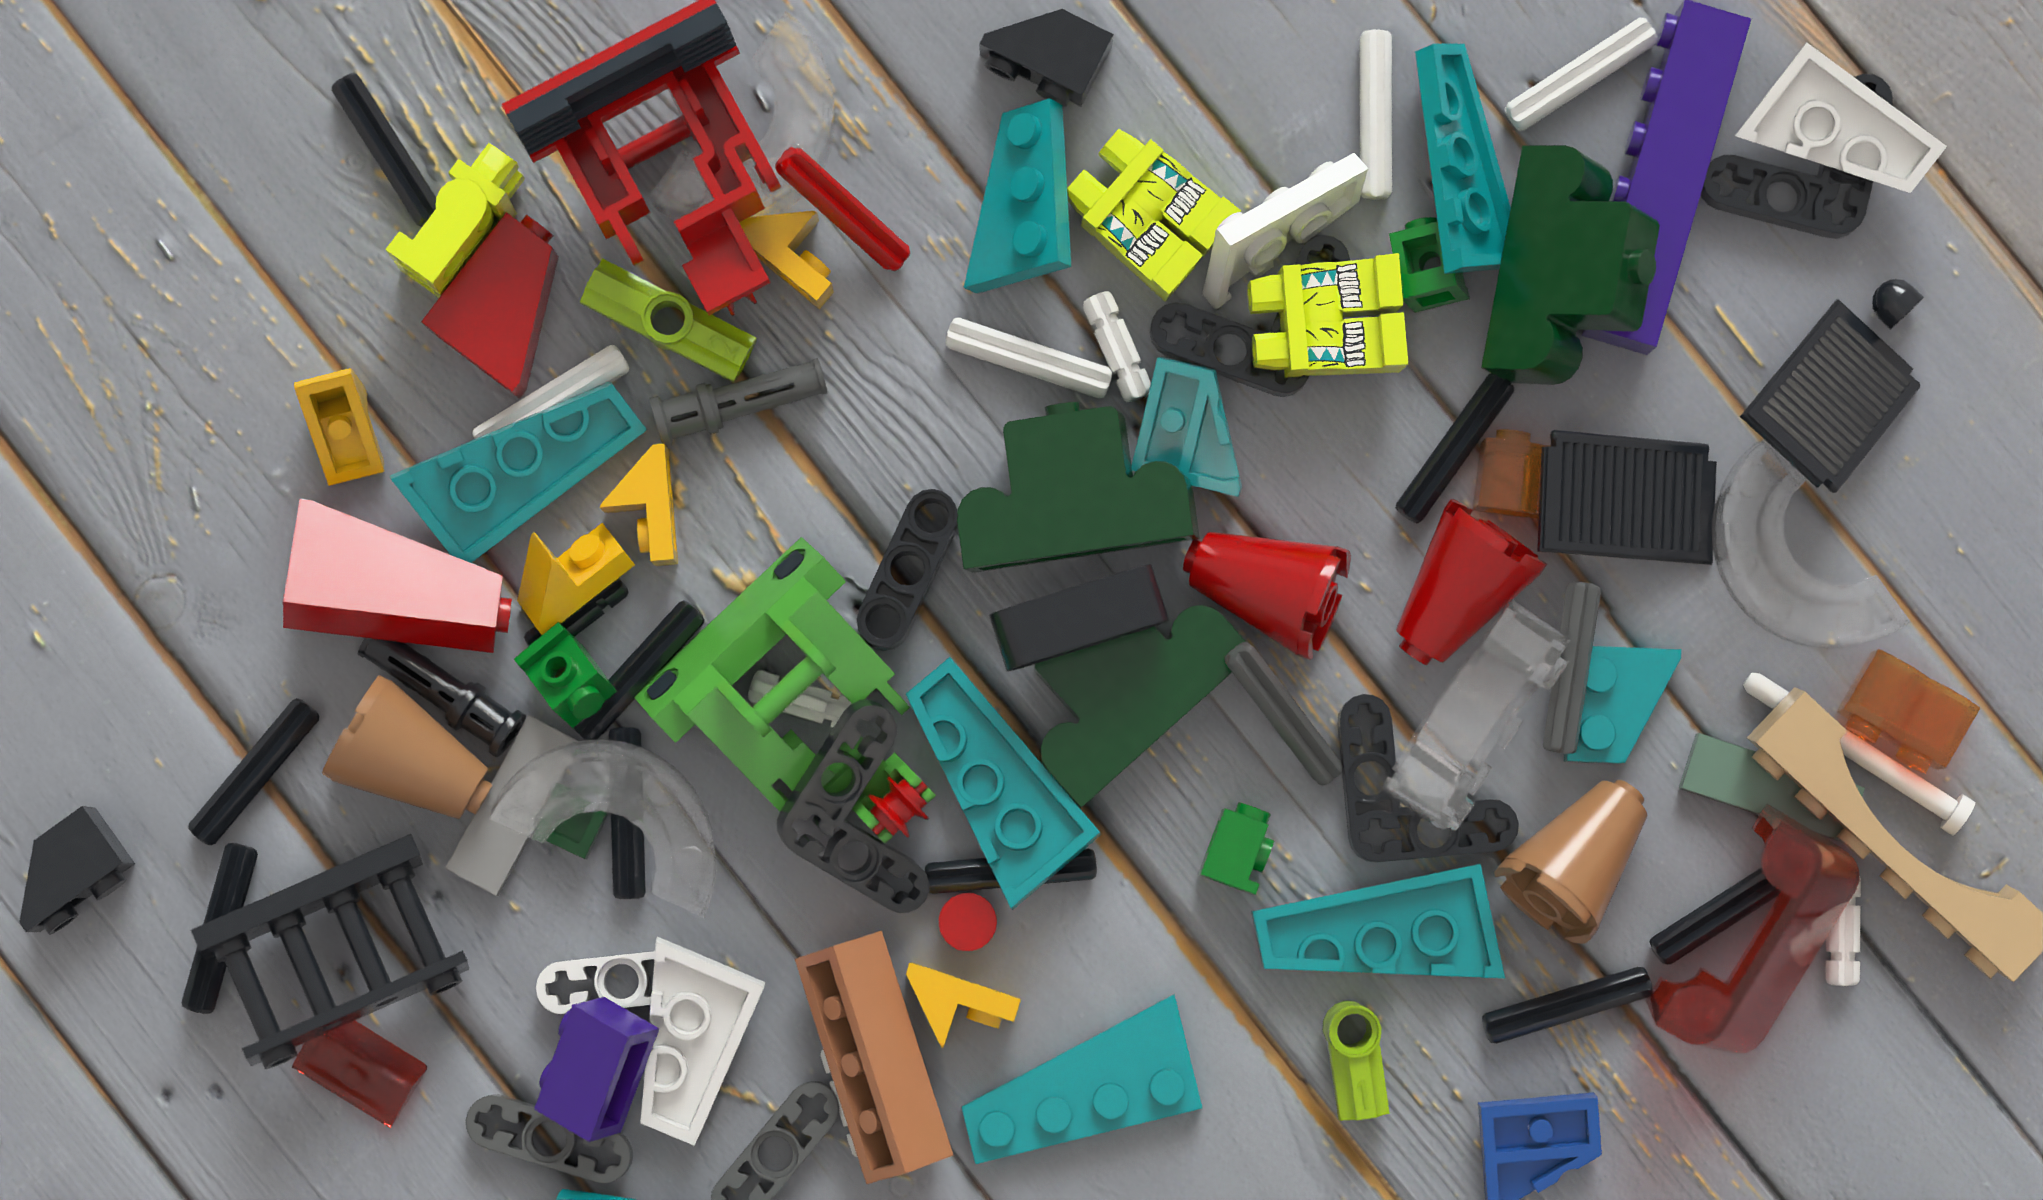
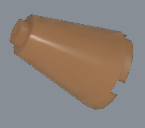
[322,675,493,819]
[1494,780,1647,944]

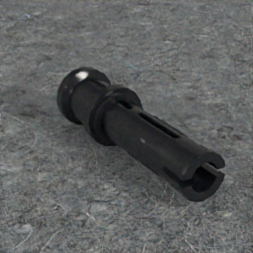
[358,638,526,758]

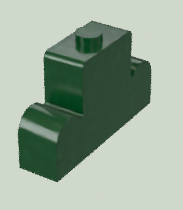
[1481,145,1660,385]
[957,402,1200,573]
[1034,605,1246,809]

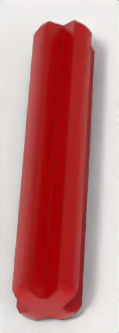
[775,147,911,271]

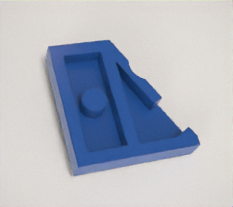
[1478,1092,1602,1200]

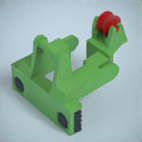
[634,537,936,844]

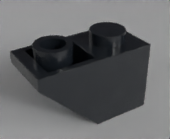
[979,9,1114,107]
[19,806,135,935]

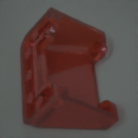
[1646,804,1860,1054]

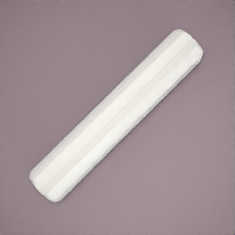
[1504,17,1658,131]
[1360,30,1392,200]
[945,318,1112,398]
[472,345,630,439]

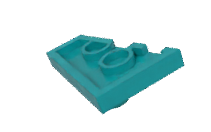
[964,98,1071,294]

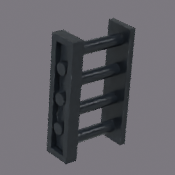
[191,834,470,1069]

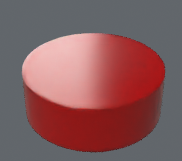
[939,893,997,951]

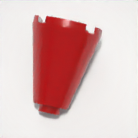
[1396,499,1547,665]
[1183,532,1351,660]

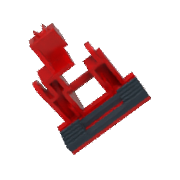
[501,0,781,316]

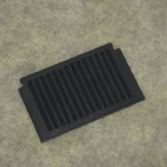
[1740,299,1920,493]
[1537,430,1717,565]

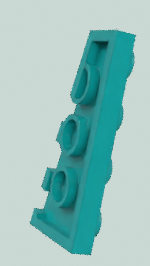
[1415,44,1511,274]
[390,382,647,563]
[906,657,1101,910]
[1251,864,1505,979]
[962,994,1203,1164]

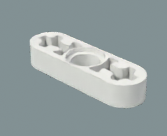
[536,951,655,1014]

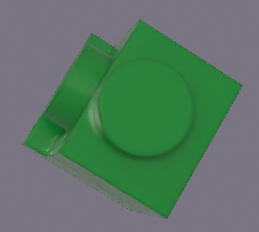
[1389,217,1470,313]
[514,622,617,728]
[1198,802,1274,895]

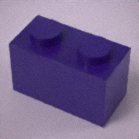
[534,997,660,1142]

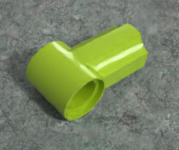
[1322,1001,1390,1121]

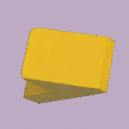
[739,211,834,310]
[294,368,385,486]
[600,444,678,566]
[517,523,635,635]
[906,962,1021,1048]

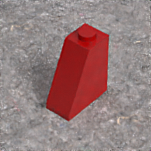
[421,212,559,399]

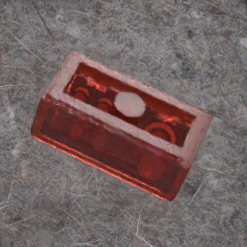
[292,1021,427,1128]

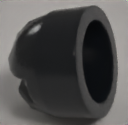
[1872,279,1924,330]

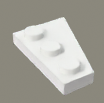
[1735,42,1947,193]
[1202,153,1368,310]
[641,937,765,1146]

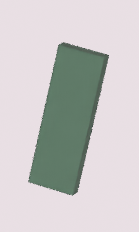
[1678,733,1865,843]

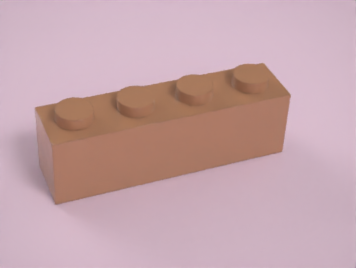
[795,931,953,1184]

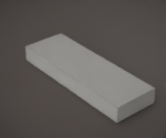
[445,714,582,896]

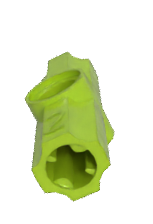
[580,258,757,383]

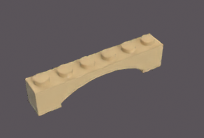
[1747,687,2043,982]

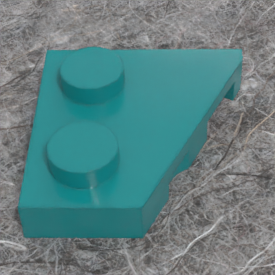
[1131,357,1242,497]
[1564,646,1682,764]

